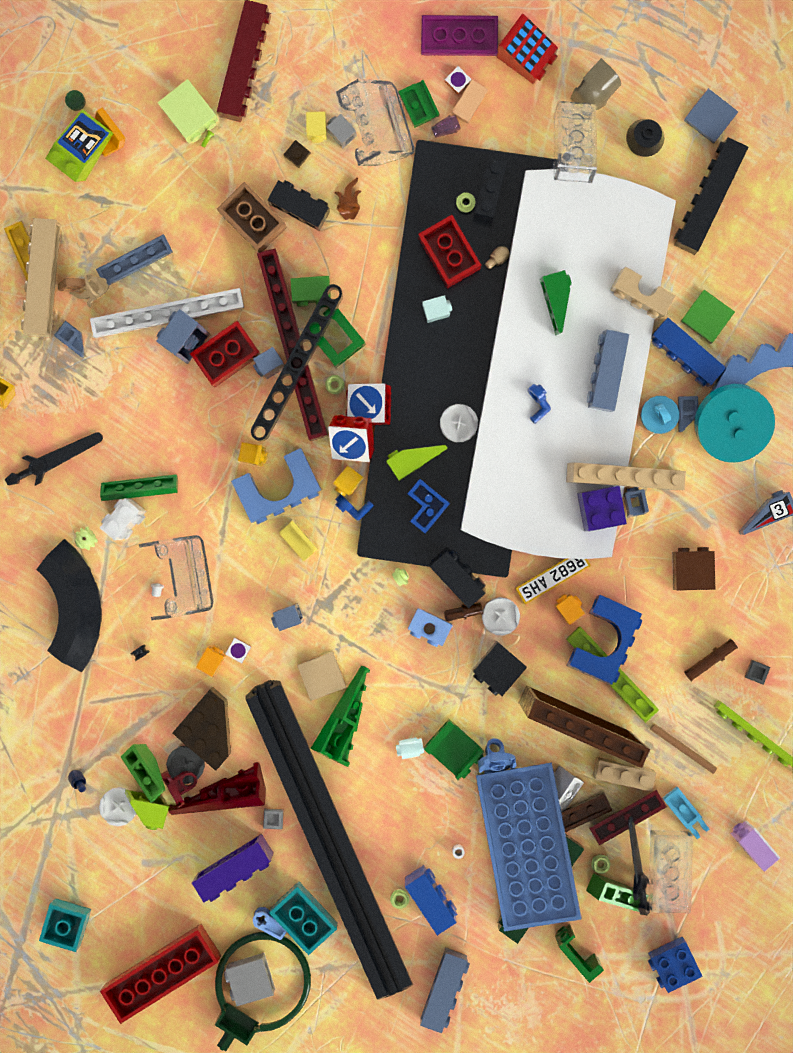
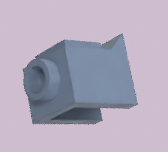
[623,487,649,518]

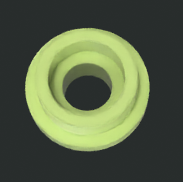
[456,193,476,213]
[325,375,344,394]
[392,568,409,586]
[591,854,611,874]
[390,889,409,909]

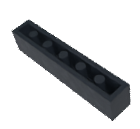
[674,137,749,255]

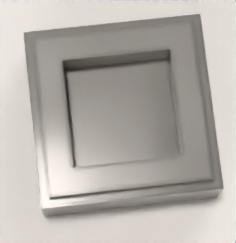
[263,808,284,830]

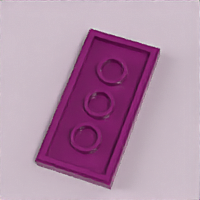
[421,15,498,56]

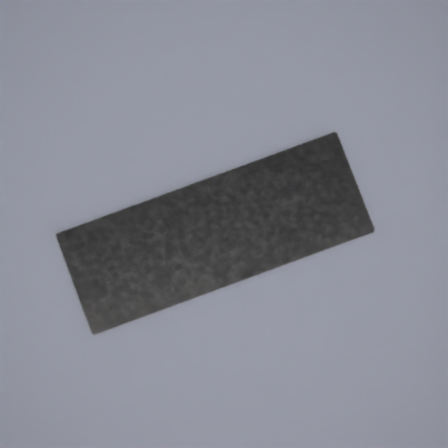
[357,140,568,578]

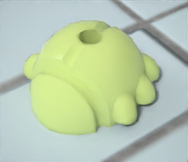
[75,526,98,550]

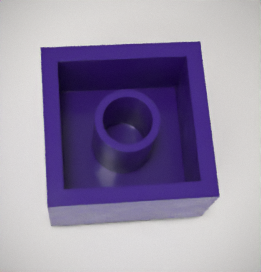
[577,486,627,532]

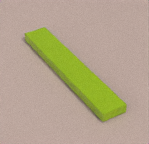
[566,626,659,723]

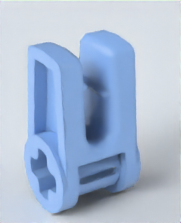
[253,907,286,940]

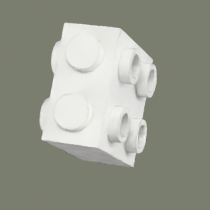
[100,498,147,541]

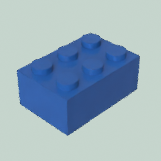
[405,865,458,936]

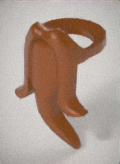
[334,177,362,220]

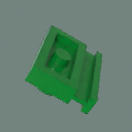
[398,79,440,128]

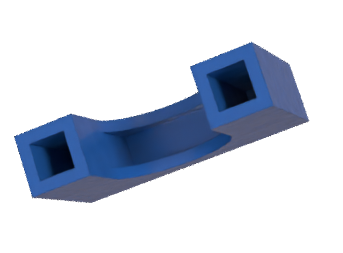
[566,595,643,685]

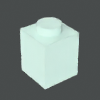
[422,295,452,323]

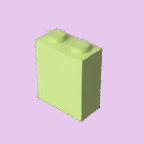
[157,79,219,144]

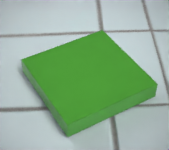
[681,289,735,344]

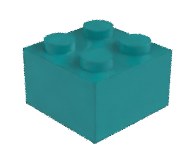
[39,898,92,952]

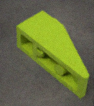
[386,445,447,481]

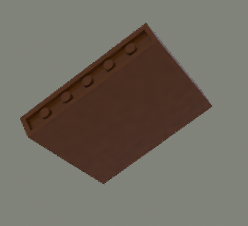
[518,685,650,768]

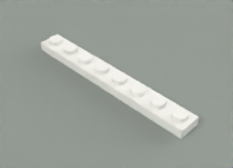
[90,288,244,338]

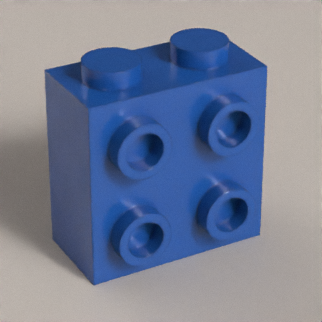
[647,936,703,993]

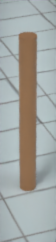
[650,723,717,774]

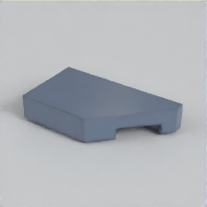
[54,321,85,358]
[678,396,698,432]

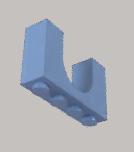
[231,448,322,525]

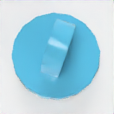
[640,396,679,434]

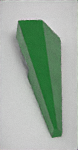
[310,666,370,767]

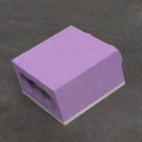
[730,820,780,872]

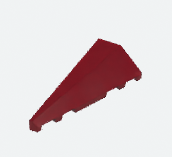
[168,762,266,815]

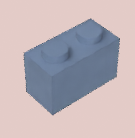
[253,347,285,379]
[271,603,304,631]

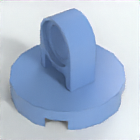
[478,738,517,774]

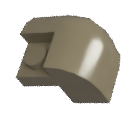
[570,58,621,111]

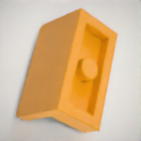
[95,107,126,157]

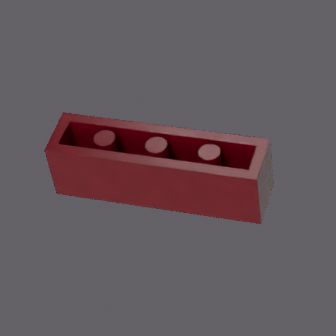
[589,790,667,845]

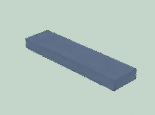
[96,234,173,285]

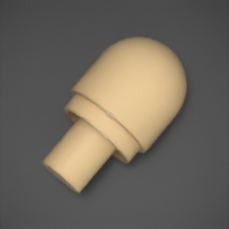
[485,246,510,269]

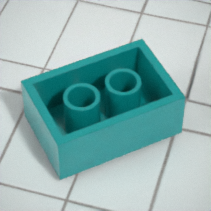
[269,881,338,956]

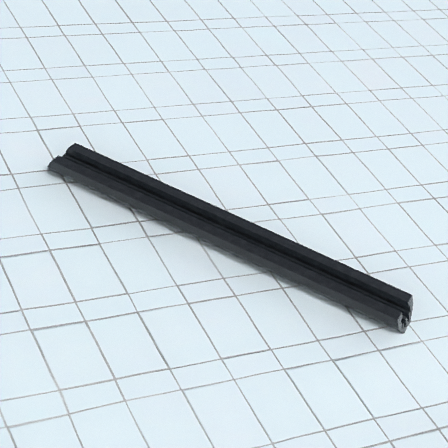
[245,680,413,1000]

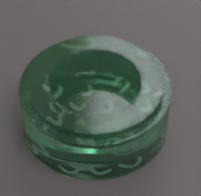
[65,90,86,111]

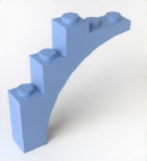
[709,333,793,394]

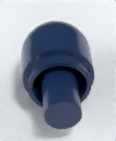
[68,770,86,793]

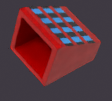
[497,13,558,85]

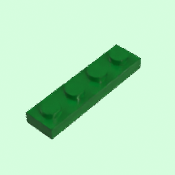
[100,474,178,501]

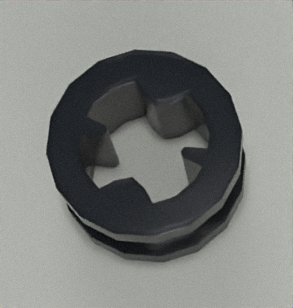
[130,644,150,662]

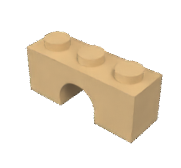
[610,266,676,319]
[593,757,656,792]

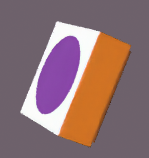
[445,66,472,95]
[225,637,252,663]

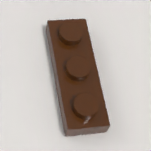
[562,792,613,832]

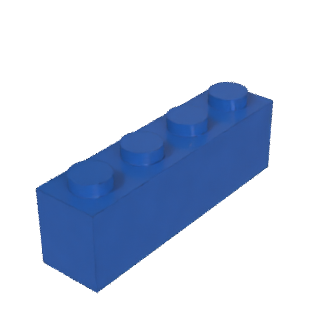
[651,318,726,387]

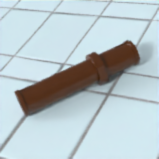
[684,638,738,682]

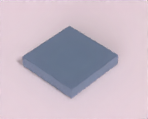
[684,88,738,144]

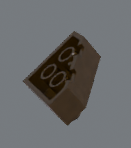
[172,687,231,771]

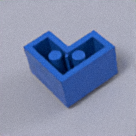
[408,479,450,533]

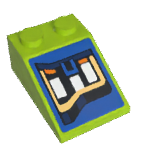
[45,110,113,182]

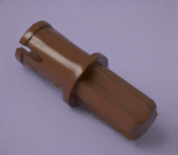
[444,602,483,621]

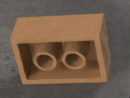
[217,182,287,253]

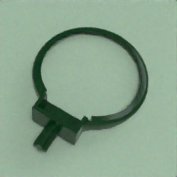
[215,932,311,1052]

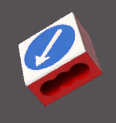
[346,384,391,425]
[328,415,375,462]

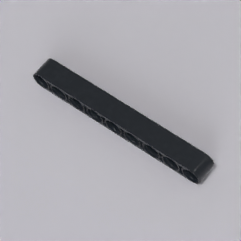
[251,284,343,442]

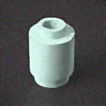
[396,737,424,760]

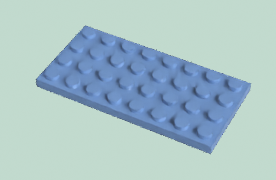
[476,762,582,931]

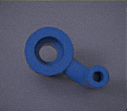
[527,384,551,424]
[335,494,374,520]

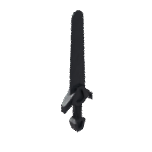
[5,432,103,486]
[628,816,650,916]

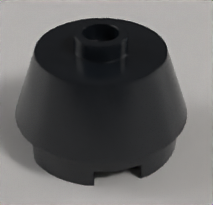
[626,119,665,157]

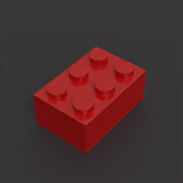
[418,215,481,288]
[190,321,261,387]

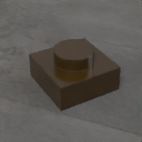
[283,140,311,168]

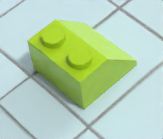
[125,789,169,830]

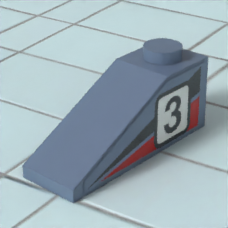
[739,490,793,535]

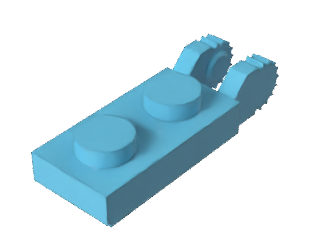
[662,786,710,839]

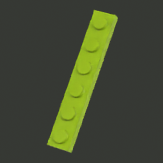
[714,700,793,772]

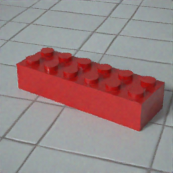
[100,924,221,1024]

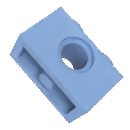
[408,608,453,647]

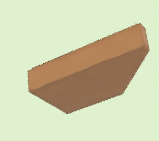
[58,278,86,291]

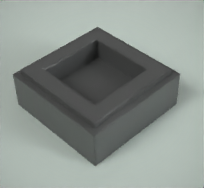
[745,660,771,685]

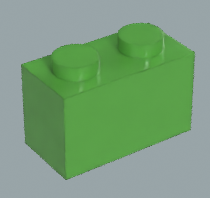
[290,276,331,307]

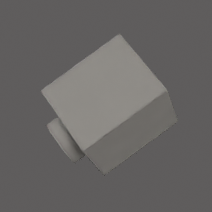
[326,114,357,149]

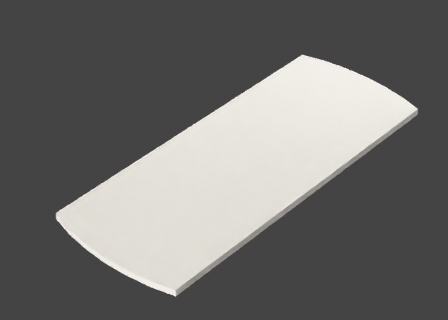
[460,169,676,559]

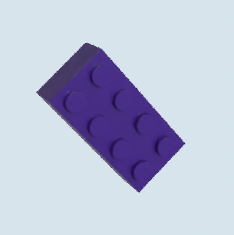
[192,834,274,903]

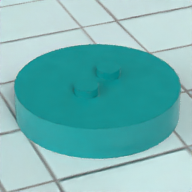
[694,384,775,463]

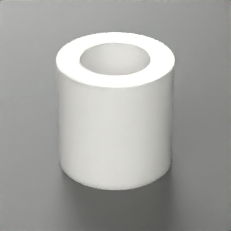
[452,844,465,859]

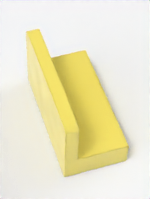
[279,520,318,561]

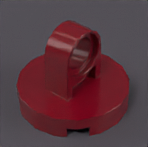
[161,771,197,808]

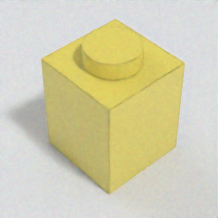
[306,111,327,143]

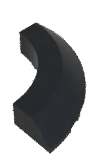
[36,539,102,672]

